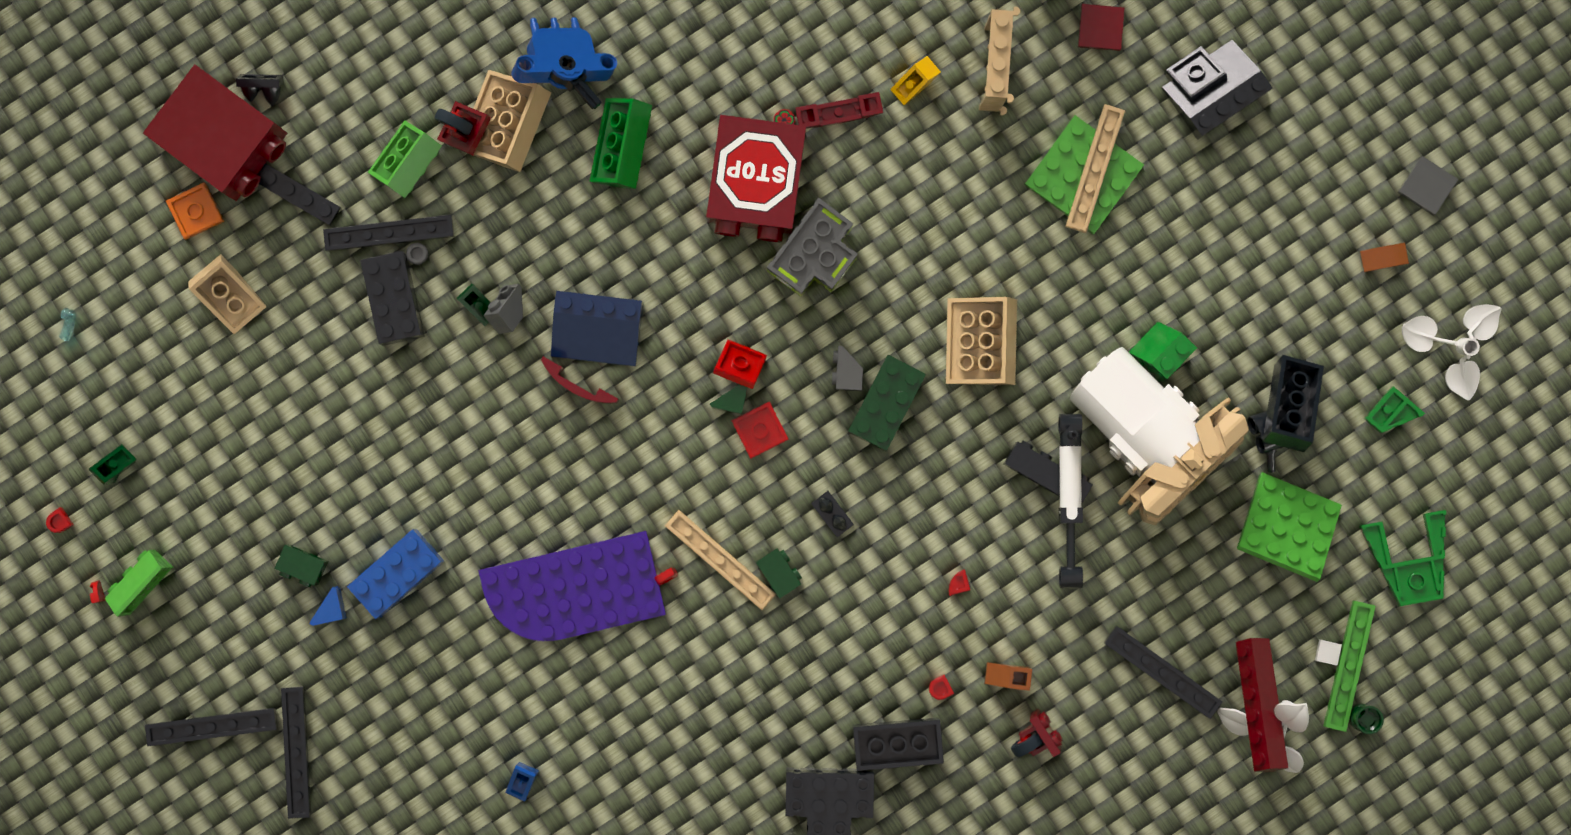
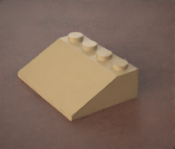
[473,70,551,172]
[946,297,1017,385]

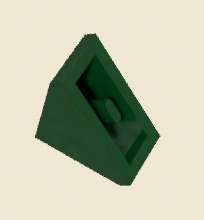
[710,384,748,414]

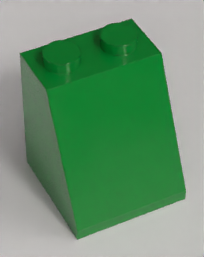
[1129,322,1197,382]

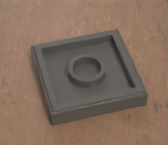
[1397,156,1458,216]

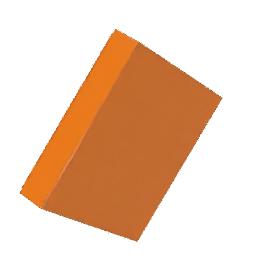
[166,182,224,240]

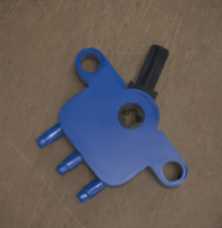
[511,17,617,109]

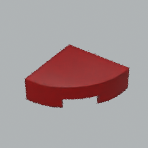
[948,569,970,596]
[90,580,106,604]

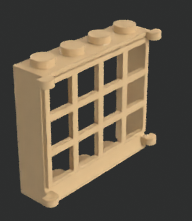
[979,7,1020,116]

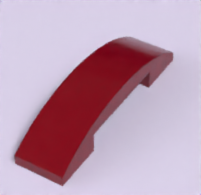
[795,92,883,129]
[541,356,619,404]

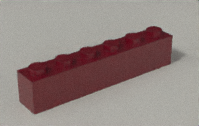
[1235,638,1288,772]

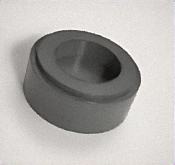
[406,243,429,265]

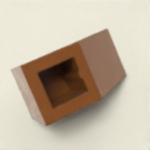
[984,662,1032,691]

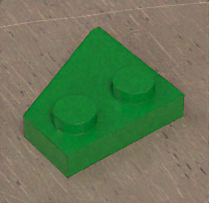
[1364,386,1425,433]

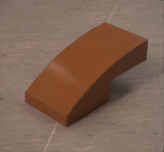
[1360,243,1409,272]

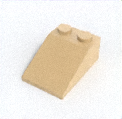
[188,254,266,334]

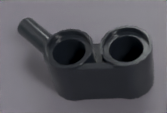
[1247,411,1283,473]

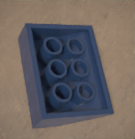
[551,291,643,367]

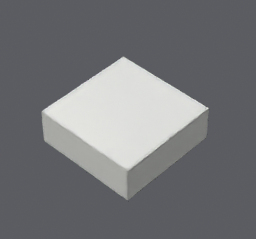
[1315,639,1342,665]

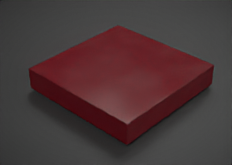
[1078,4,1125,51]

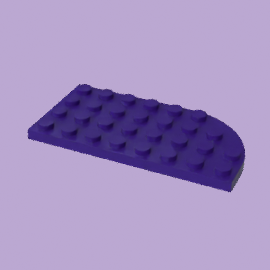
[478,531,666,641]

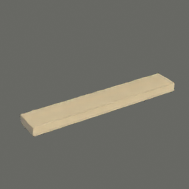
[1065,104,1125,233]
[665,510,776,610]

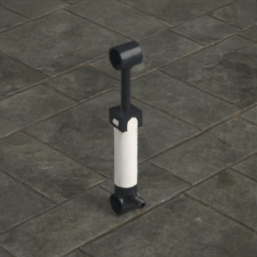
[1058,414,1083,588]

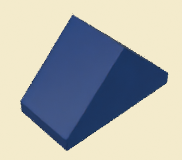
[309,586,347,626]
[505,762,539,802]

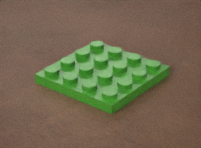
[1024,115,1144,235]
[1237,472,1342,582]

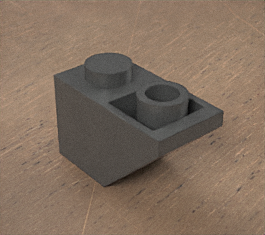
[483,284,523,334]
[832,346,863,391]

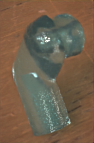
[59,308,76,341]

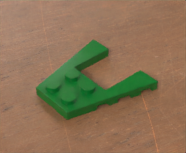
[1360,510,1446,607]

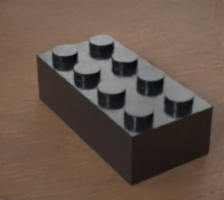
[360,251,425,346]
[1263,355,1324,452]
[852,718,944,771]

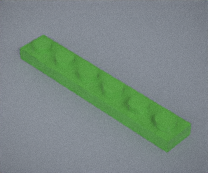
[1323,600,1376,732]

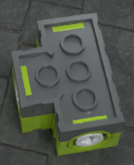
[767,198,858,297]

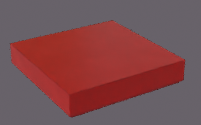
[713,339,767,389]
[731,401,789,459]

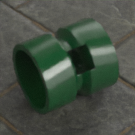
[1349,704,1384,734]

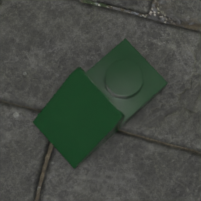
[456,284,491,326]
[89,444,137,485]

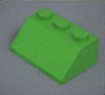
[368,120,442,198]
[105,550,173,617]

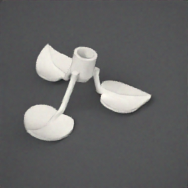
[1402,304,1502,400]
[1217,700,1309,773]

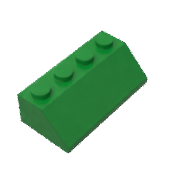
[589,98,652,189]

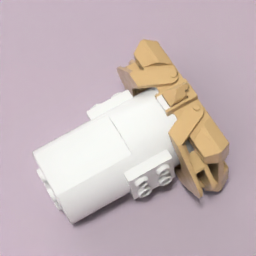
[1070,347,1249,526]

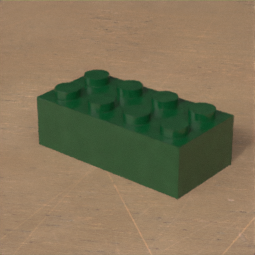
[848,355,926,452]

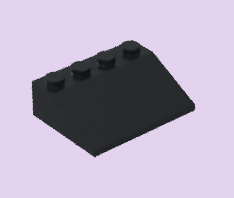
[1162,40,1273,140]

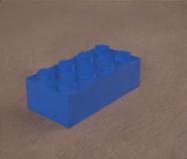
[347,529,445,619]

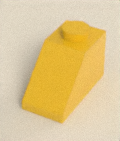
[890,56,941,105]

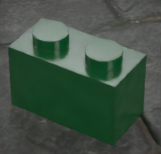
[274,544,329,588]
[756,548,802,599]

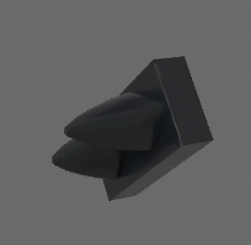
[236,74,284,106]
[811,491,854,537]

